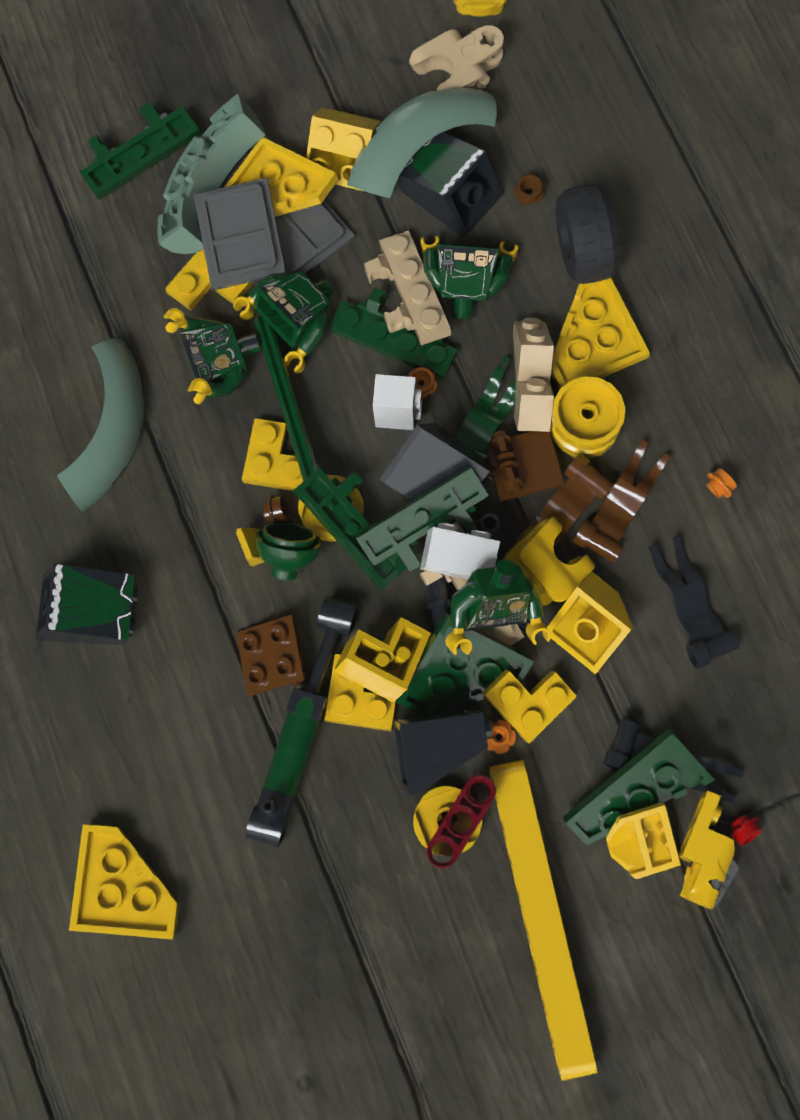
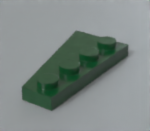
[563,728,715,846]

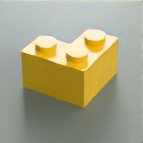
[334,617,431,702]

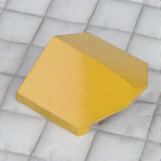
[606,802,681,879]

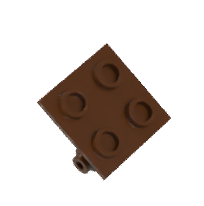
[486,431,564,502]
[236,615,307,697]

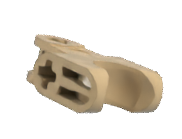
[409,25,503,91]

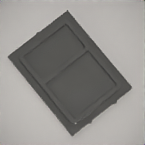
[194,178,286,291]
[275,200,355,275]

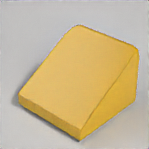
[236,528,264,567]

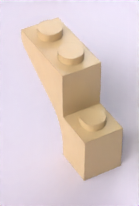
[513,318,554,432]

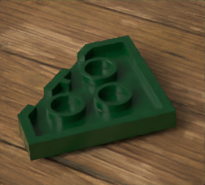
[396,613,534,716]

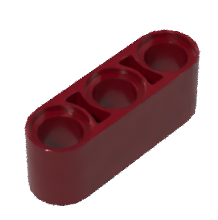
[427,775,496,869]

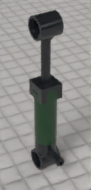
[245,596,359,848]

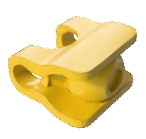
[503,516,595,606]

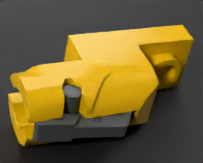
[678,791,739,909]

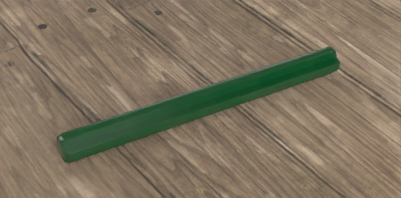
[254,316,318,481]

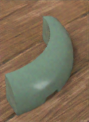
[347,87,497,198]
[157,93,266,254]
[56,338,145,512]

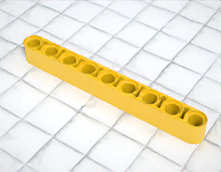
[489,760,597,1081]

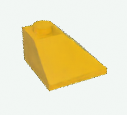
[547,572,633,674]

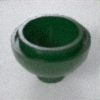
[255,522,322,580]

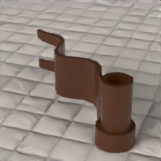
[572,439,671,563]
[503,454,614,558]

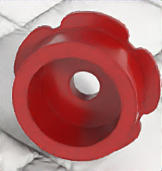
[730,815,763,847]

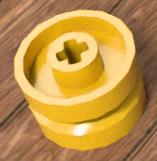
[550,376,625,459]

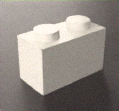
[373,374,422,430]
[420,523,500,580]

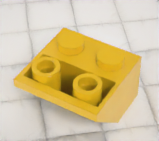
[306,107,381,191]

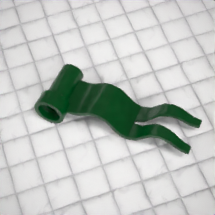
[455,356,516,461]

